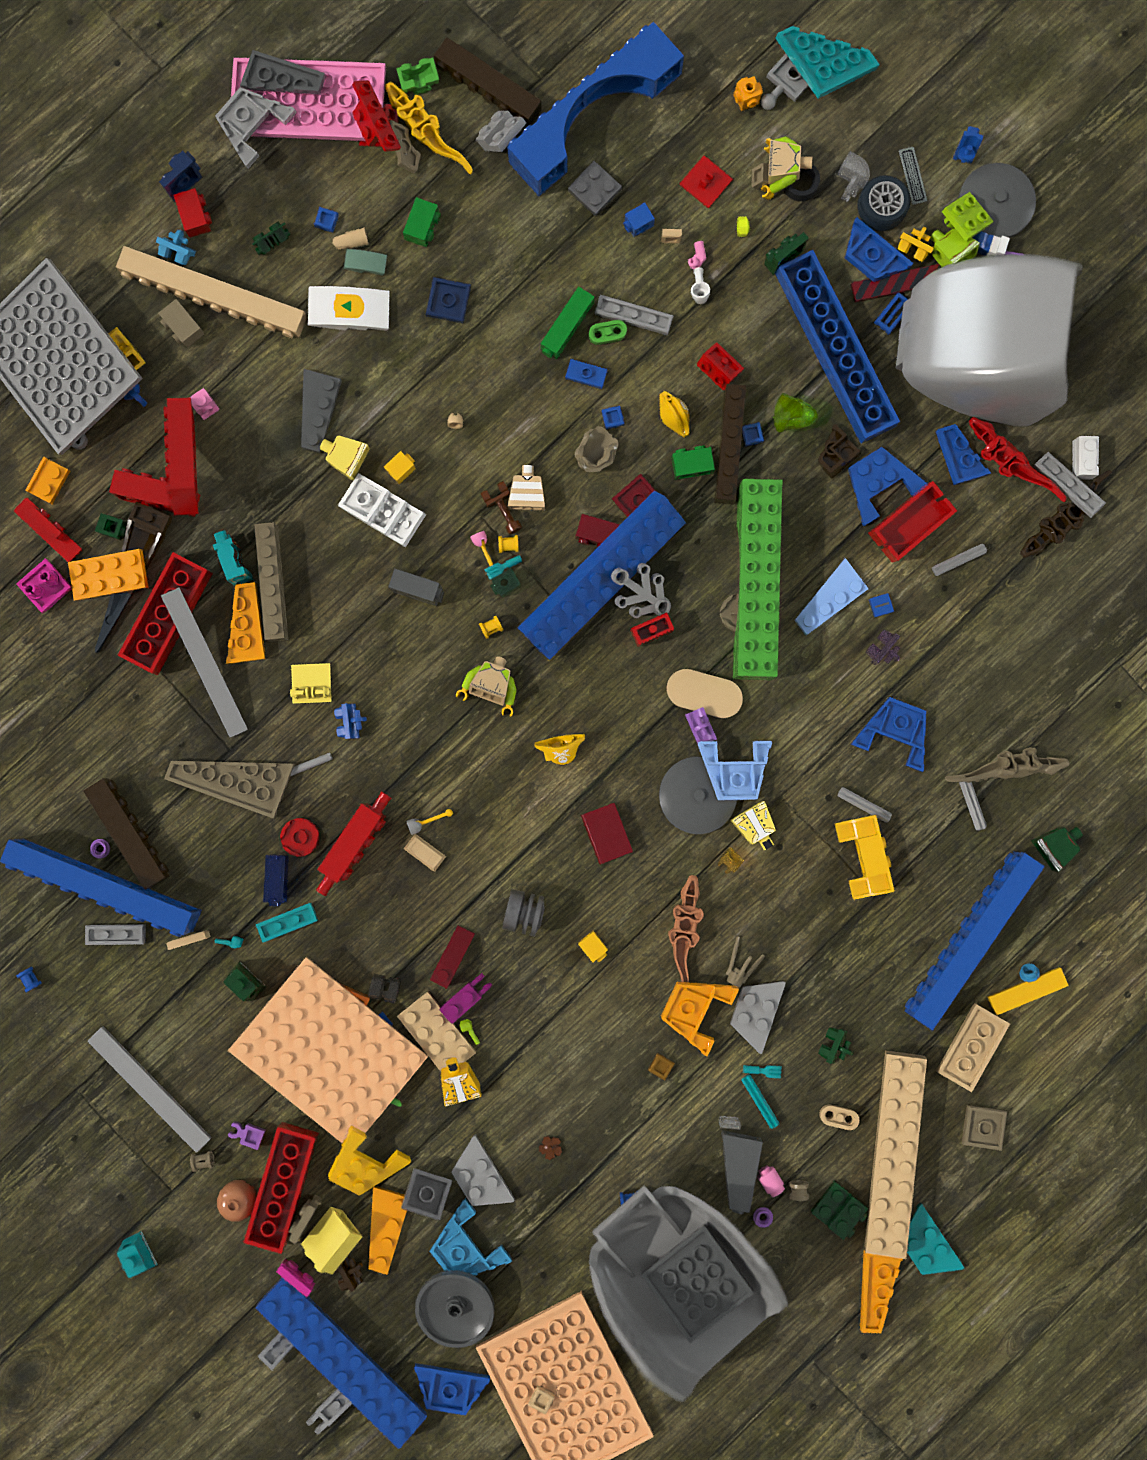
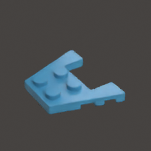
[430,1198,512,1276]

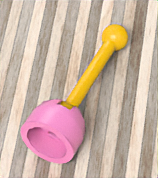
[470,531,493,566]

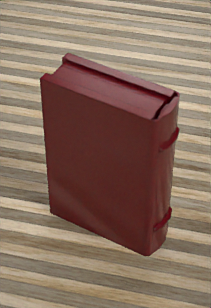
[581,803,633,864]

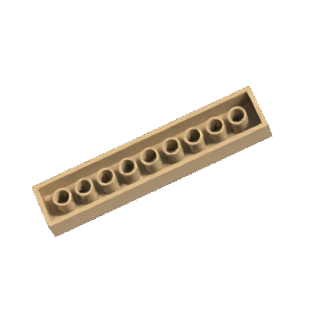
[864,1050,927,1259]

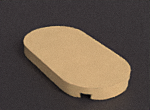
[666,669,743,718]

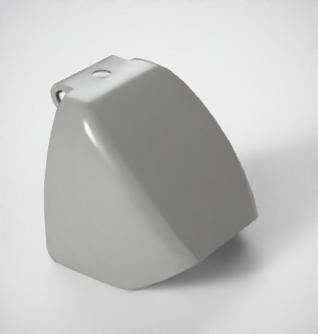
[896,254,1083,426]
[589,1186,787,1401]

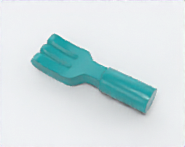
[485,555,522,580]
[743,1065,782,1078]

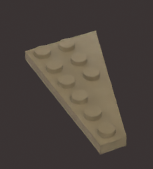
[164,761,295,819]

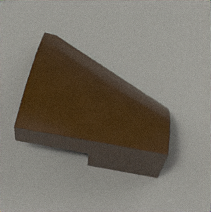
[818,423,861,479]

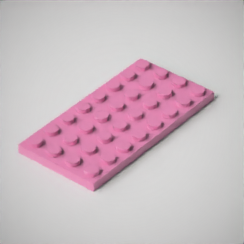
[231,58,386,142]

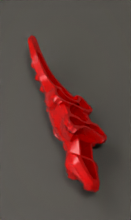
[969,417,1067,502]

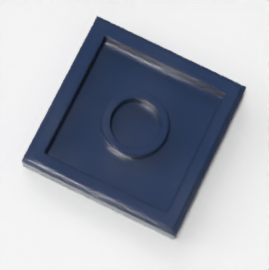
[426,277,471,324]

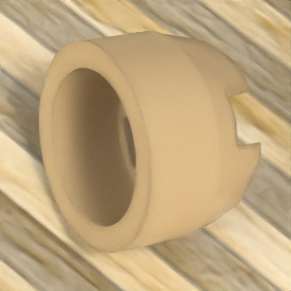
[448,413,463,429]

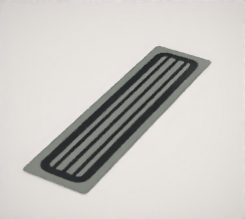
[899,147,927,204]

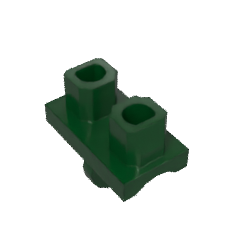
[818,1027,854,1064]

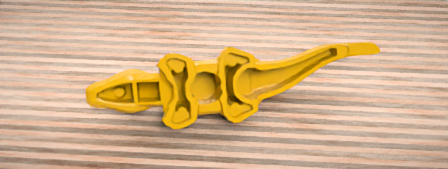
[385,82,473,174]

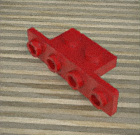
[352,80,401,152]
[14,498,82,562]

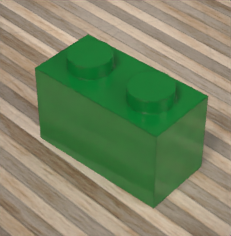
[403,197,441,247]
[672,445,715,480]

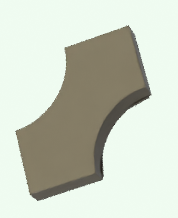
[389,120,421,174]

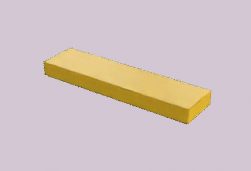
[987,967,1068,1015]

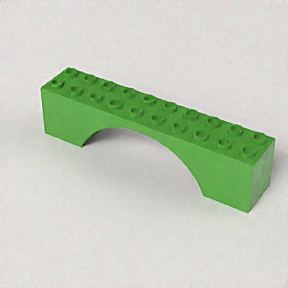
[733,479,782,680]

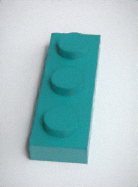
[256,902,318,942]

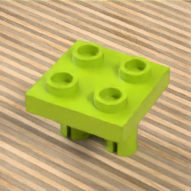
[942,192,994,241]

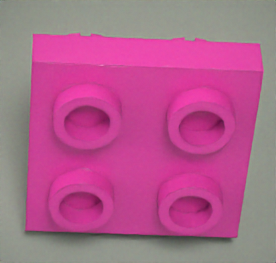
[16,558,72,613]

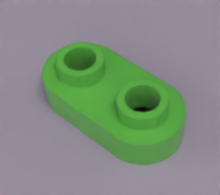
[589,320,627,345]

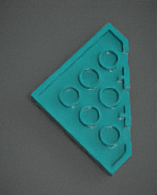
[775,26,880,99]

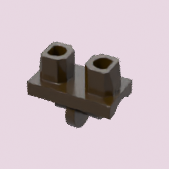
[333,1255,363,1292]

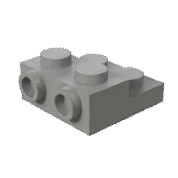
[476,111,526,152]

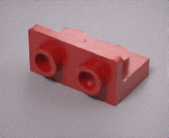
[697,342,744,390]

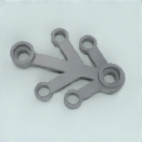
[611,563,671,618]

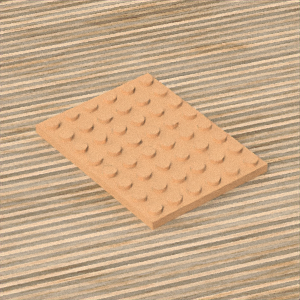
[228,957,428,1143]
[476,1291,654,1460]

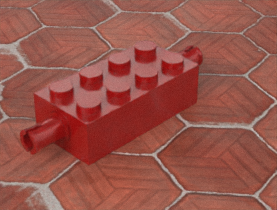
[316,791,391,896]

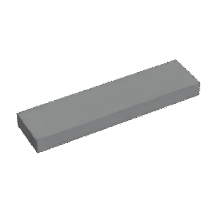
[595,295,674,336]
[1033,452,1106,518]

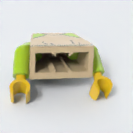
[761,136,812,200]
[456,657,516,717]

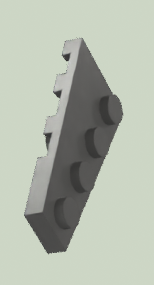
[301,369,342,454]

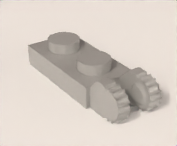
[306,1389,352,1435]

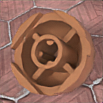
[217,1180,257,1222]

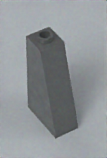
[721,1130,763,1214]

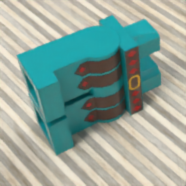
[213,530,254,586]

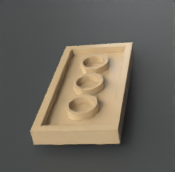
[397,991,476,1071]
[936,1003,1010,1092]

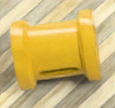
[498,535,519,553]
[479,616,504,639]

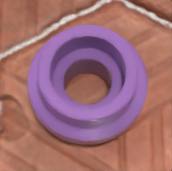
[90,839,110,858]
[753,1207,773,1228]

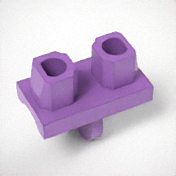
[685,707,717,744]

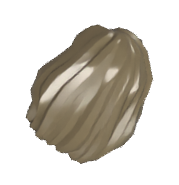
[575,426,618,472]

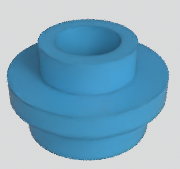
[1019,963,1040,982]

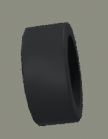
[783,164,820,201]

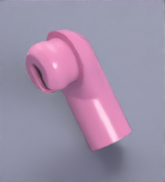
[688,241,706,269]

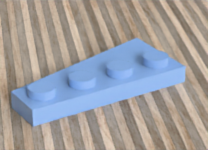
[795,558,868,635]

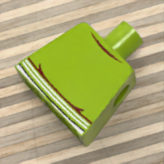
[930,228,980,267]

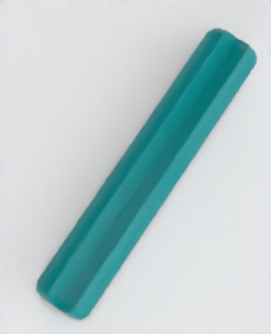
[741,1074,779,1129]

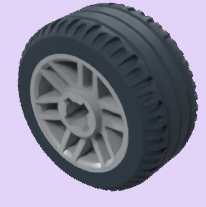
[857,175,911,231]

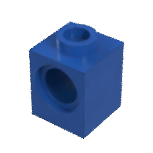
[623,203,655,237]

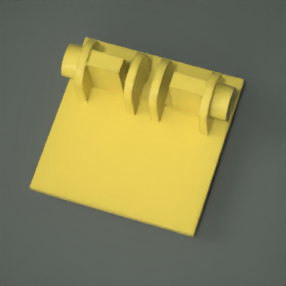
[290,663,332,704]

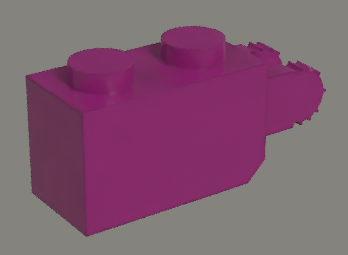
[439,973,493,1024]

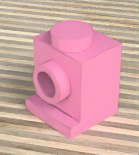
[191,388,220,420]

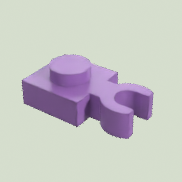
[228,1122,266,1150]

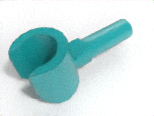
[215,936,244,948]

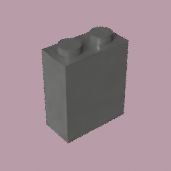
[388,568,444,606]

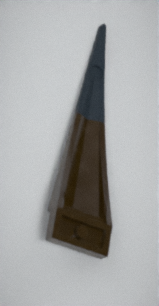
[95,502,172,653]

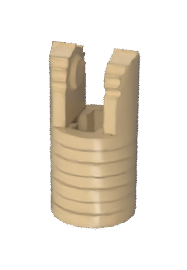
[332,228,369,250]

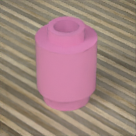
[757,1165,785,1197]

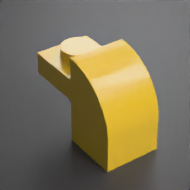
[108,327,145,370]

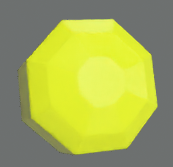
[737,217,750,237]

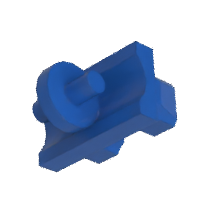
[953,126,983,164]
[334,703,367,739]

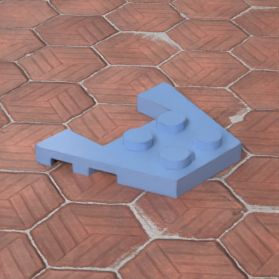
[698,741,772,801]

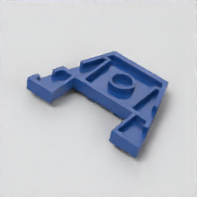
[848,447,927,526]
[851,697,926,772]

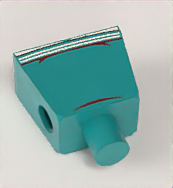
[117,1231,158,1278]

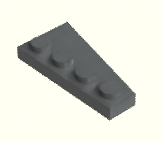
[240,50,326,95]

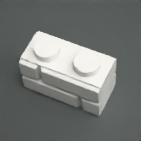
[1073,436,1099,480]

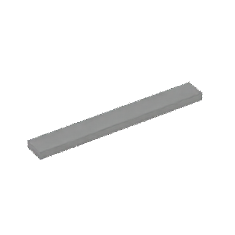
[161,588,248,737]
[88,1026,212,1153]

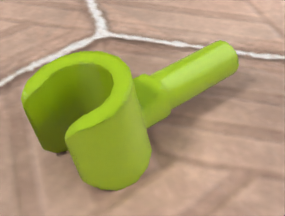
[460,1019,480,1045]

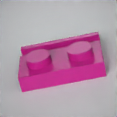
[276,1258,315,1297]

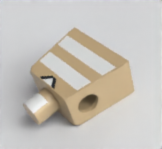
[508,465,545,511]

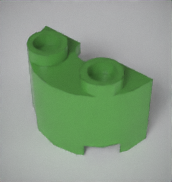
[396,58,439,95]

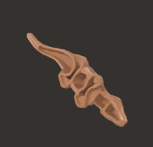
[668,875,704,982]

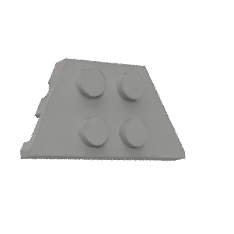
[730,981,786,1054]
[451,1134,515,1206]

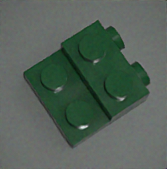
[764,232,809,276]
[811,1180,868,1240]

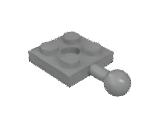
[761,54,809,110]

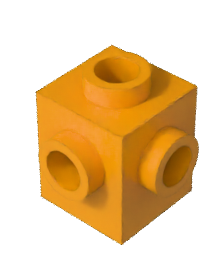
[733,76,763,111]

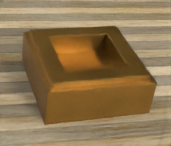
[648,1053,675,1081]

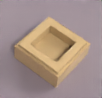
[661,229,682,244]
[528,1385,555,1415]

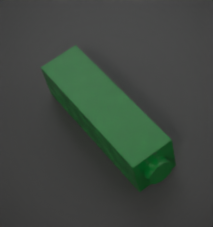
[540,286,595,359]

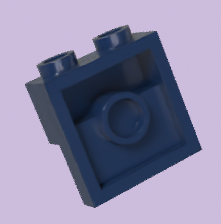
[159,150,203,203]

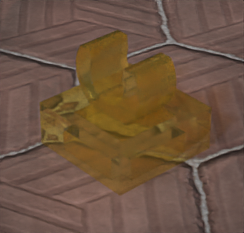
[718,847,744,874]

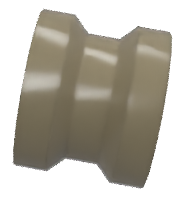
[789,1180,809,1201]

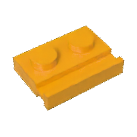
[25,457,70,504]

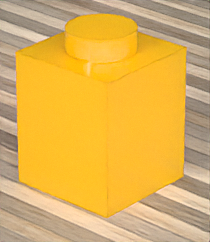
[384,451,416,484]
[578,931,608,962]

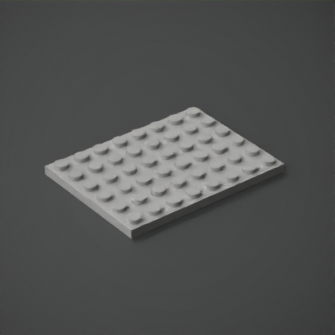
[0,258,143,455]

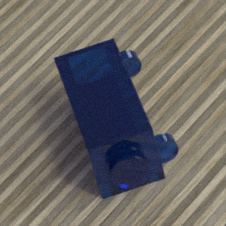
[263,854,289,906]

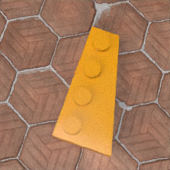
[226,582,266,664]
[369,1186,407,1275]
[860,1250,903,1333]

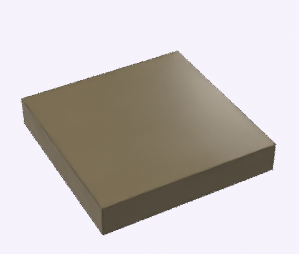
[962,1105,1007,1151]

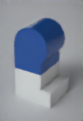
[972,231,1010,256]

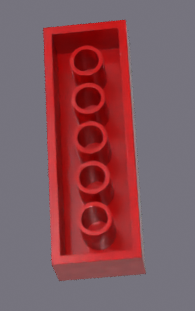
[163,397,199,515]
[118,552,213,675]
[243,1122,319,1254]

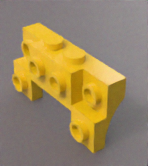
[834,815,895,900]

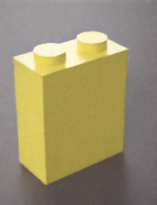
[301,1207,362,1274]

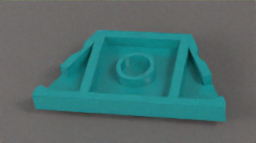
[907,1202,964,1275]

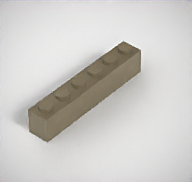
[254,522,288,642]

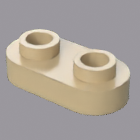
[819,1104,859,1130]

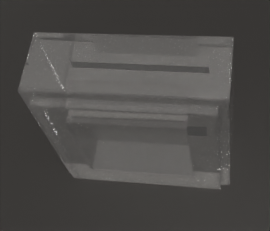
[719,1116,741,1129]

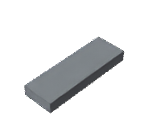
[85,924,146,945]

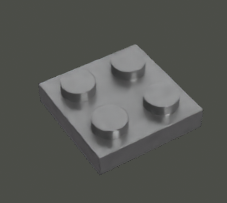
[568,161,622,217]

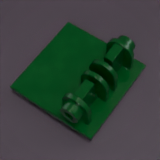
[251,221,291,256]

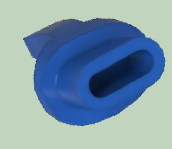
[123,384,148,407]

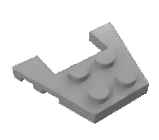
[215,87,297,169]

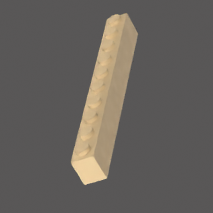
[116,246,307,338]

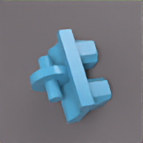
[156,229,196,265]

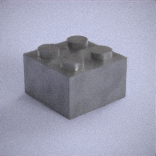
[401,1168,452,1220]

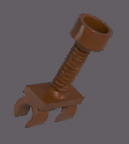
[480,481,522,535]

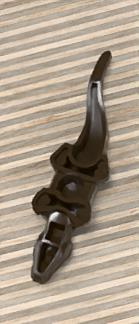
[1020,470,1112,558]

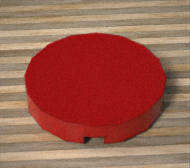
[280,818,320,857]

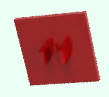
[679,155,733,209]

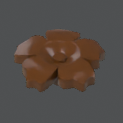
[538,1135,562,1160]

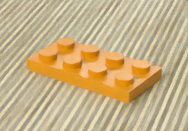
[68,549,149,601]

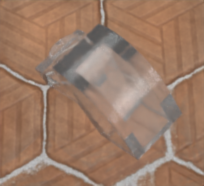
[837,151,870,202]

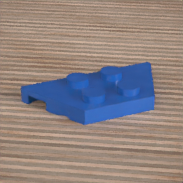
[845,217,913,282]
[414,1363,490,1415]

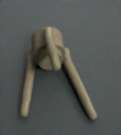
[726,936,765,988]

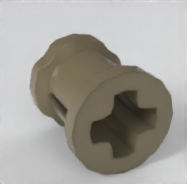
[190,1151,215,1172]

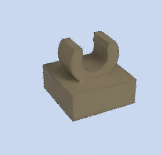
[752,162,771,189]

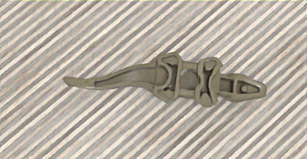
[945,747,1070,783]

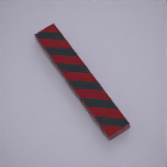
[851,264,942,303]

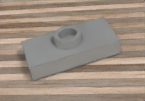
[258,1332,294,1370]

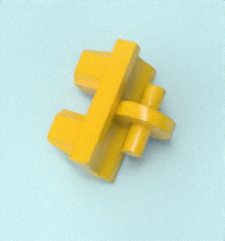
[897,226,934,262]

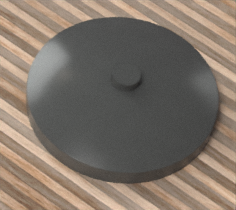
[958,163,1036,238]
[659,757,737,834]
[415,1270,495,1348]

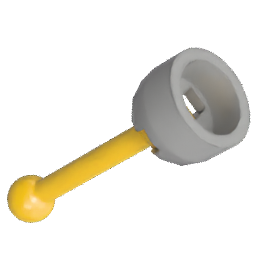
[406,809,453,835]

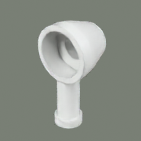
[691,267,710,304]

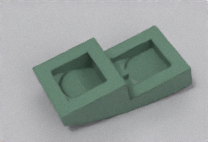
[344,249,387,276]

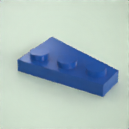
[935,424,991,485]

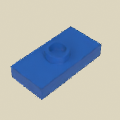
[565,359,607,389]

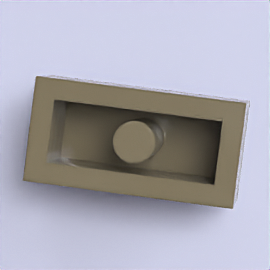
[158,299,205,348]

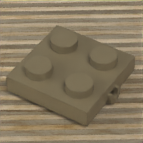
[289,1195,322,1244]

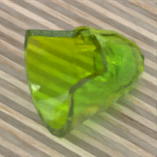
[774,393,818,433]

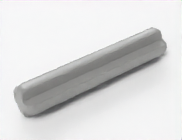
[932,544,987,576]
[959,782,987,830]
[837,787,892,822]

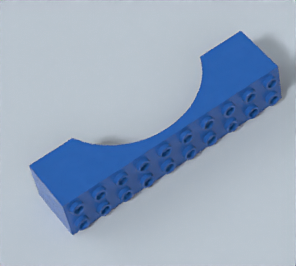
[507,22,684,196]

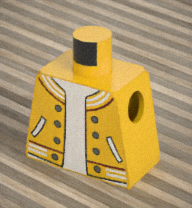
[441,1057,481,1106]

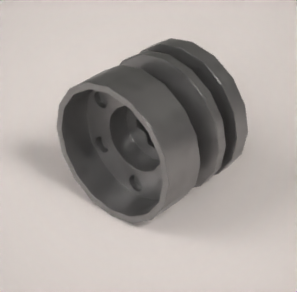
[502,889,545,937]

